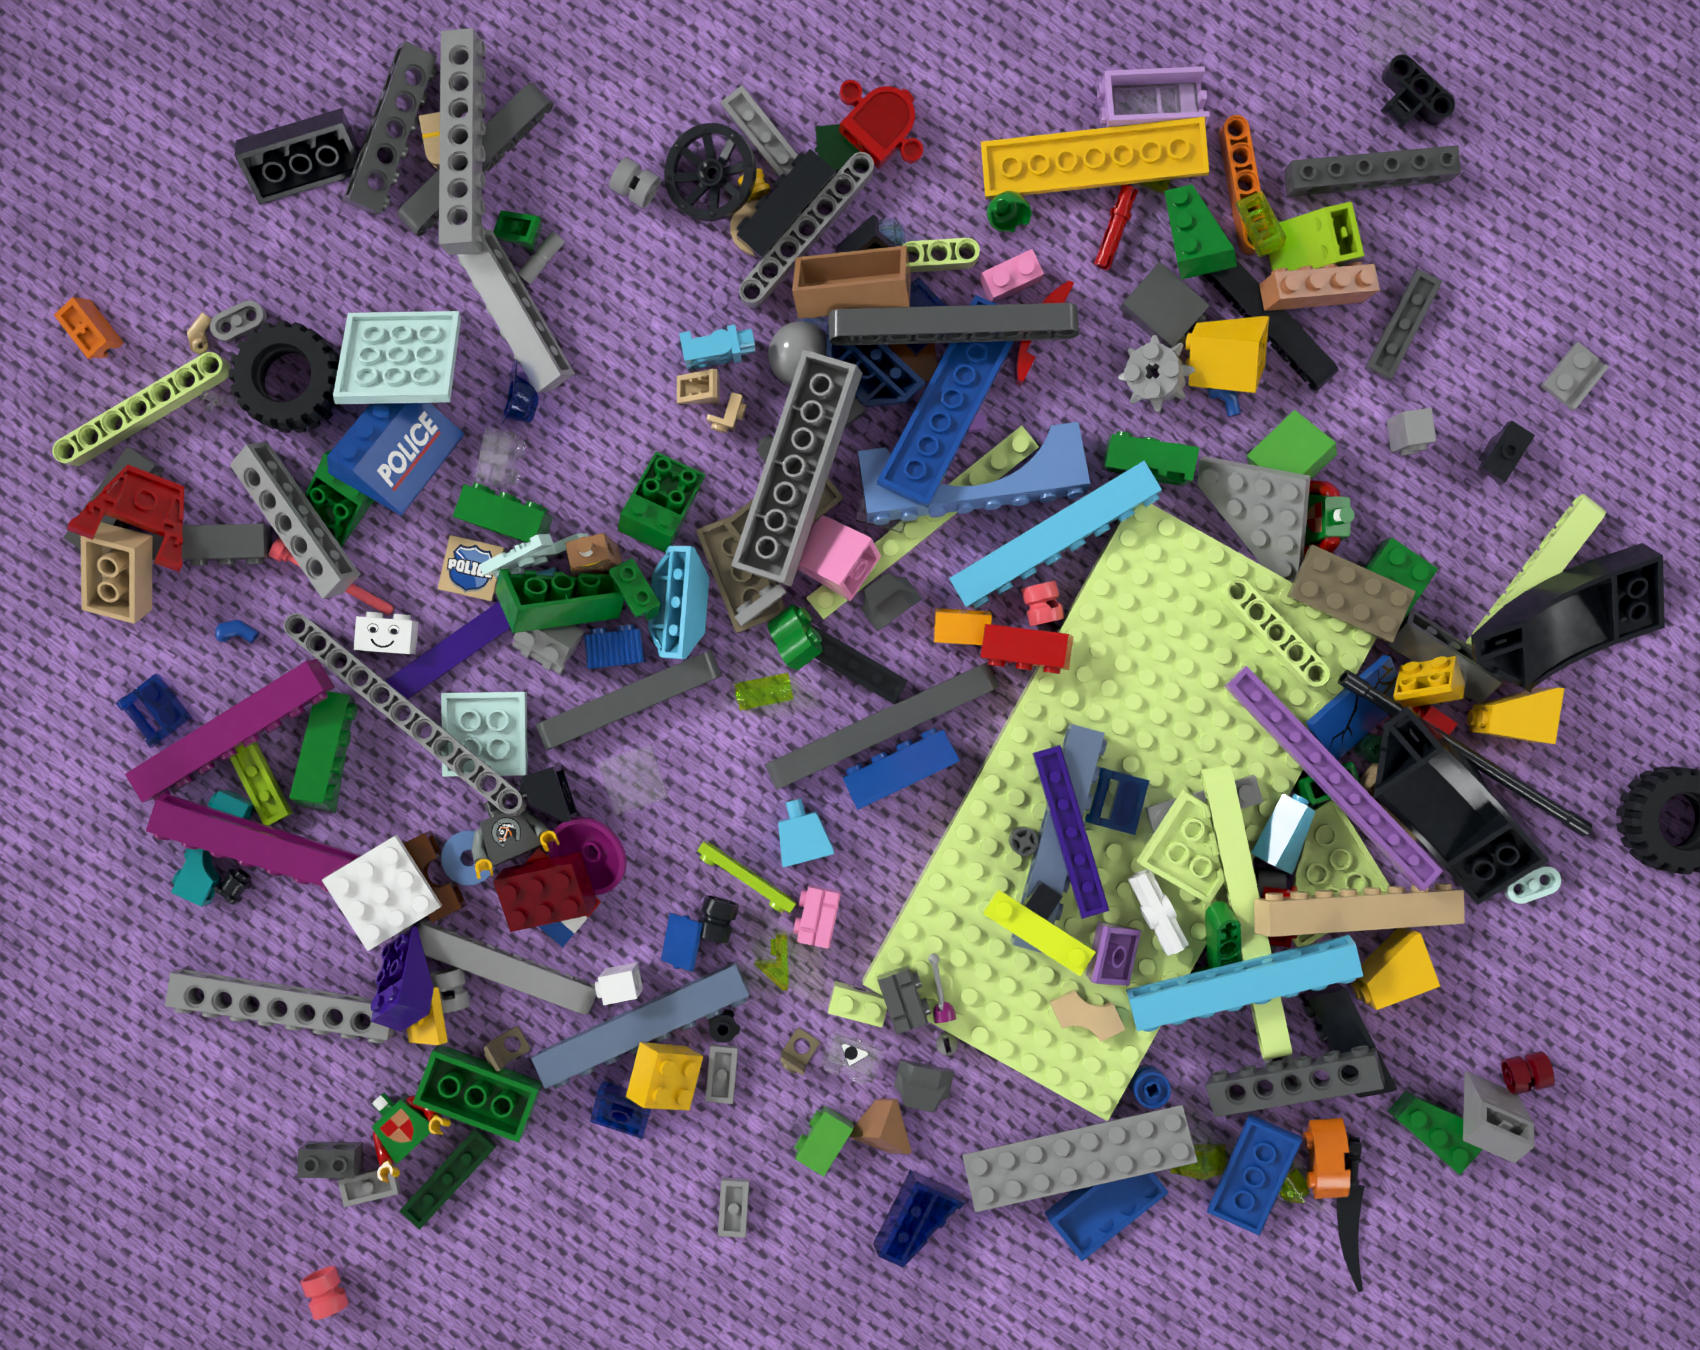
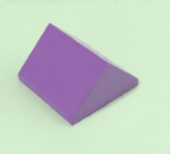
[1086,921,1141,986]

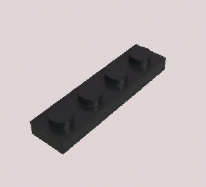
[812,625,908,704]

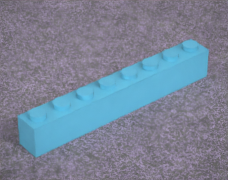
[949,461,1162,609]
[1126,935,1363,1032]

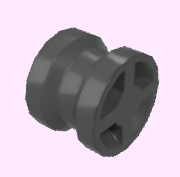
[1009,826,1039,856]

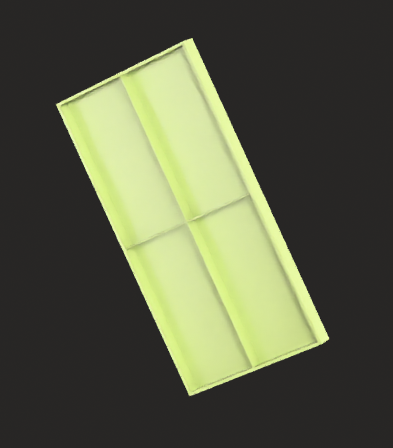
[862,504,1377,1122]

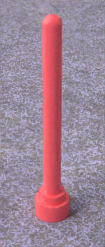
[269,537,393,615]

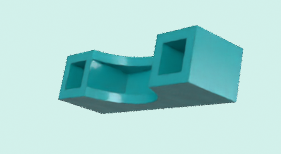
[171,789,255,907]

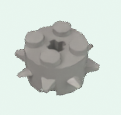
[1118,335,1195,412]

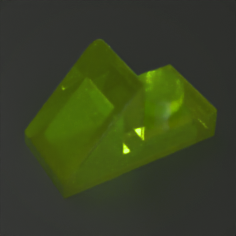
[754,931,789,991]

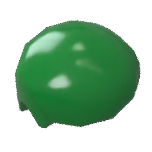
[986,191,1032,233]

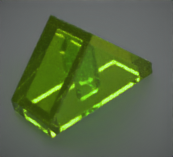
[1170,1144,1226,1180]

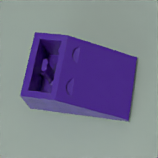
[371,926,434,1032]

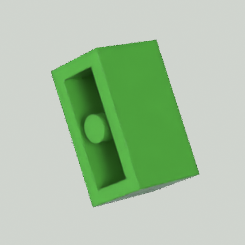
[794,1106,853,1177]

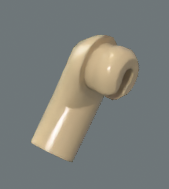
[187,312,212,354]

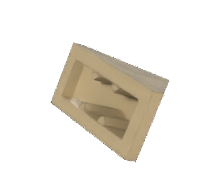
[677,369,720,404]

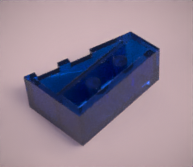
[873,1169,965,1268]

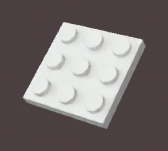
[322,834,442,951]

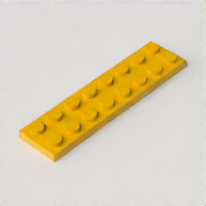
[981,117,1209,200]

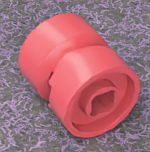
[1021,581,1065,627]
[300,1266,349,1320]

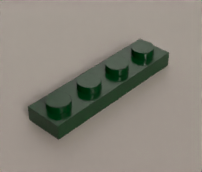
[399,1127,497,1230]

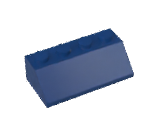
[843,727,960,810]

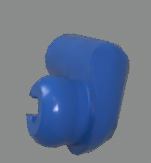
[1207,388,1241,417]
[215,620,259,644]

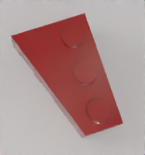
[981,624,1074,674]

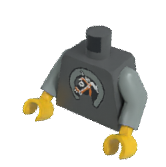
[471,801,560,879]

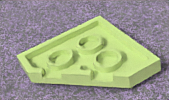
[1137,789,1225,904]

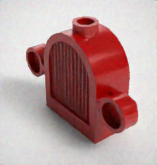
[839,80,923,169]

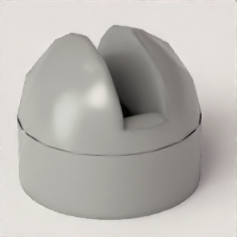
[936,1032,958,1056]

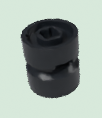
[698,895,739,943]

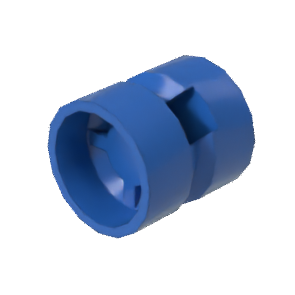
[1129,1064,1171,1109]

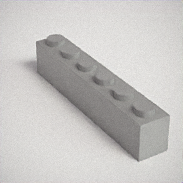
[458,230,575,393]

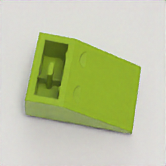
[1266,201,1365,271]

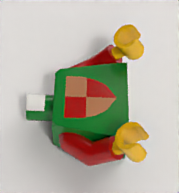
[1304,480,1355,557]
[372,1092,451,1183]

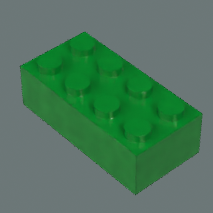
[413,1044,543,1143]

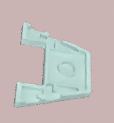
[479,533,588,578]

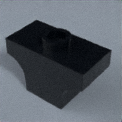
[1478,420,1535,484]

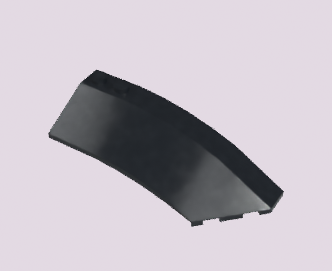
[1471,543,1665,693]
[1373,706,1549,905]

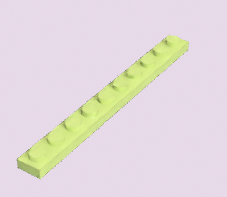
[806,426,1039,620]

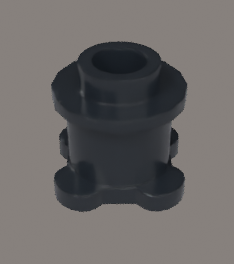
[213,868,252,905]
[708,1009,740,1043]

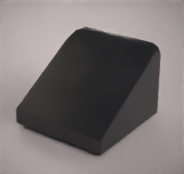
[1023,880,1063,920]

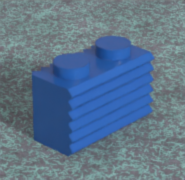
[584,624,646,669]

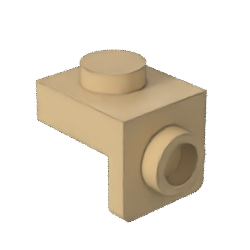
[706,392,747,433]

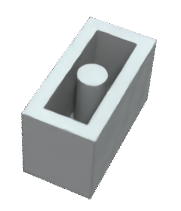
[1387,408,1436,456]

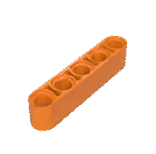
[1219,115,1269,255]

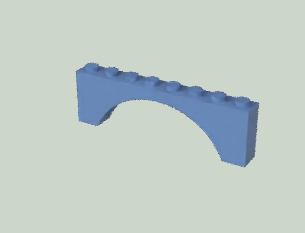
[858,422,1090,525]

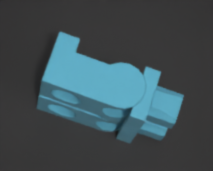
[679,325,756,371]

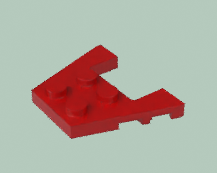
[67,464,184,572]

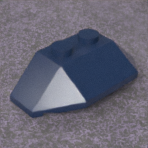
[827,325,926,407]

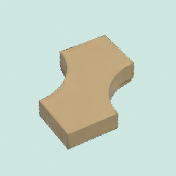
[1049,989,1126,1042]

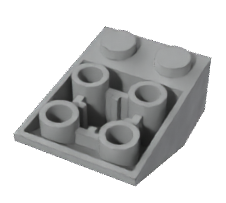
[1463,1071,1534,1163]

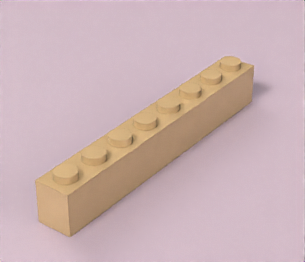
[1254,883,1465,937]

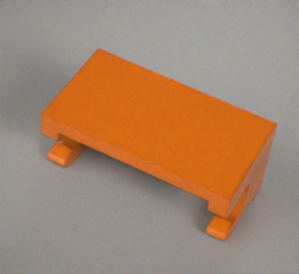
[54,297,124,359]

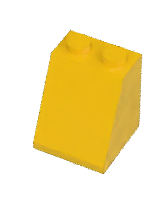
[1185,316,1269,393]
[1467,687,1565,744]
[1350,928,1441,1010]

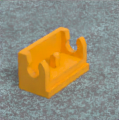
[933,608,992,645]

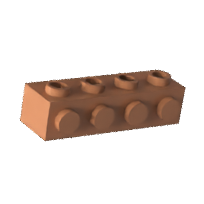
[1259,262,1380,311]

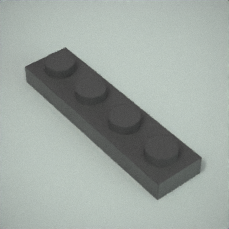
[1364,269,1442,381]

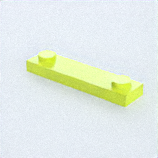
[983,889,1096,976]

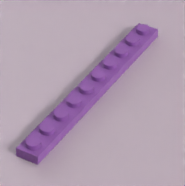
[1224,666,1443,891]

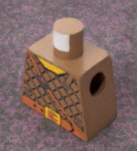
[565,533,622,577]

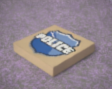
[437,535,506,602]

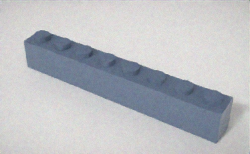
[1010,724,1107,954]
[531,961,750,1089]

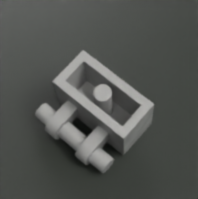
[512,625,584,674]

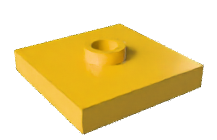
[406,987,448,1045]

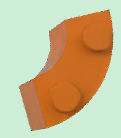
[1303,1118,1351,1199]

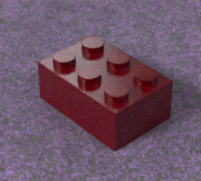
[493,851,597,932]

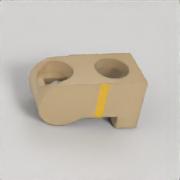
[419,112,440,170]

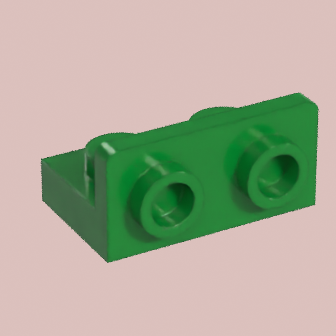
[609,558,661,621]

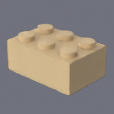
[81,522,153,624]

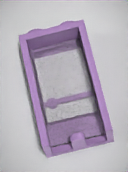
[1097,66,1210,128]

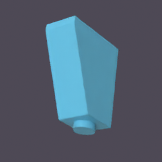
[1251,794,1315,875]

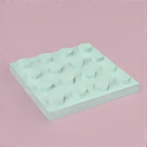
[333,311,461,404]

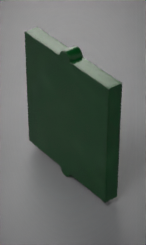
[815,124,867,171]

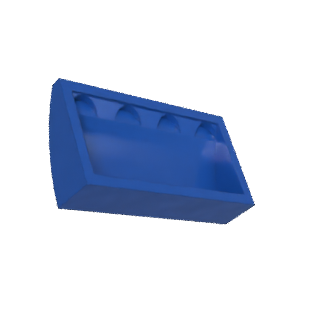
[1044,1173,1169,1261]

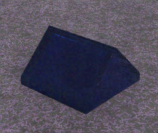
[590,1081,652,1139]

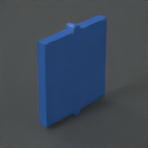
[661,913,703,972]

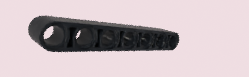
[1203,260,1339,391]

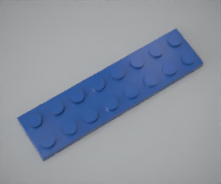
[877,295,1015,508]

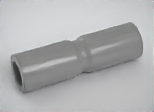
[517,231,565,285]

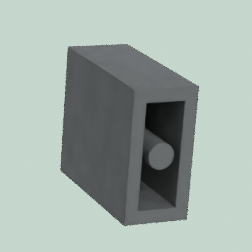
[1119,261,1210,348]

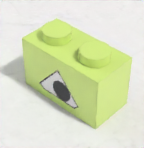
[828,981,887,1027]

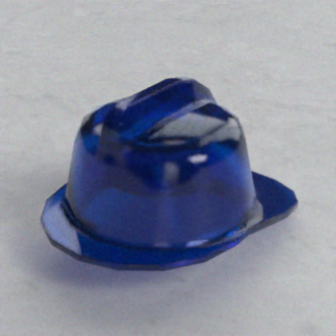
[501,359,539,425]

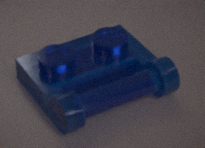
[116,674,192,748]
[1085,767,1150,835]

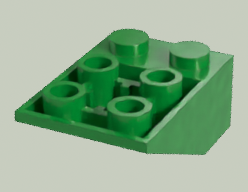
[305,449,374,548]
[618,452,706,553]

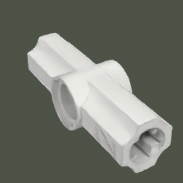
[1127,869,1189,956]

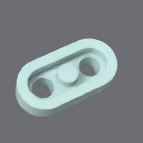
[1503,866,1561,904]

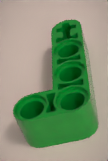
[1190,901,1242,974]

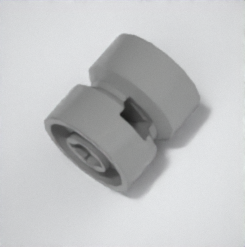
[609,157,661,209]
[430,967,470,1014]

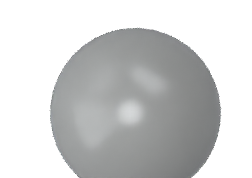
[768,321,827,386]

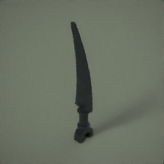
[1337,1137,1365,1292]

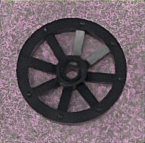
[664,123,757,221]

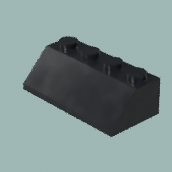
[235,108,359,205]
[1301,983,1397,1098]

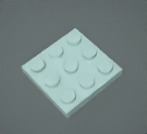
[441,692,528,777]

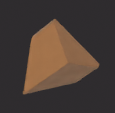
[849,1098,912,1155]

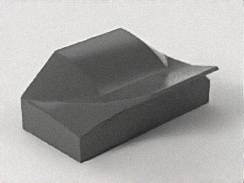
[861,573,922,632]
[894,1059,954,1112]

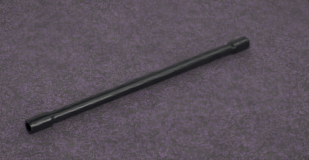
[1338,670,1592,837]

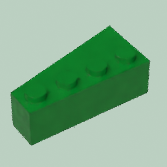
[495,569,624,633]
[289,691,358,813]

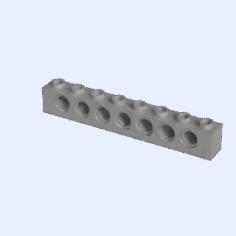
[439,28,486,255]
[165,969,395,1043]

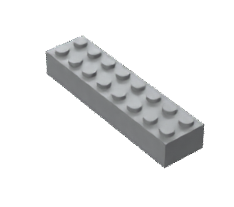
[731,350,862,587]
[962,1105,1197,1212]

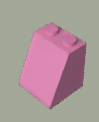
[798,515,881,602]

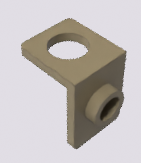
[484,1026,531,1072]
[780,1028,820,1076]

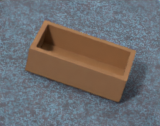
[792,245,911,319]

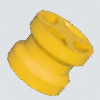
[737,168,772,202]

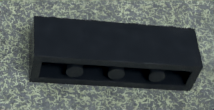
[736,149,836,260]

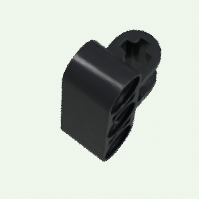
[1380,54,1455,129]

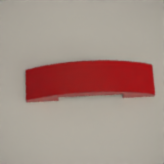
[1015,280,1074,386]

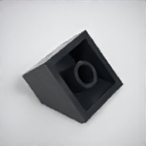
[519,764,579,822]

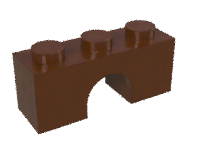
[403,831,467,923]

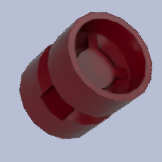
[1501,1051,1555,1095]

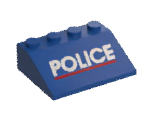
[327,403,464,516]

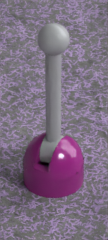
[928,953,957,1023]

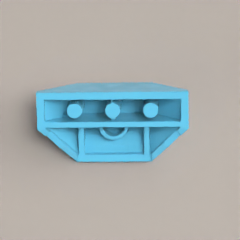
[648,546,709,659]

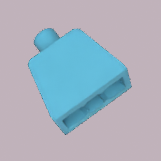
[778,798,834,868]

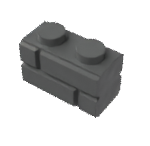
[877,965,931,1034]

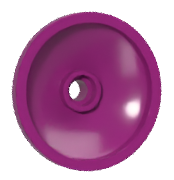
[548,817,627,895]

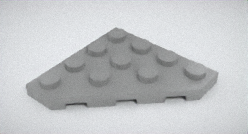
[1198,456,1310,582]

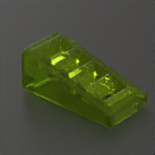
[1236,191,1286,257]

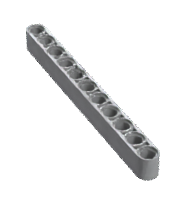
[283,613,527,816]

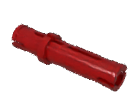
[1093,185,1138,270]

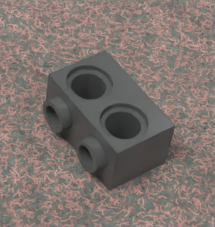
[298,1141,363,1178]

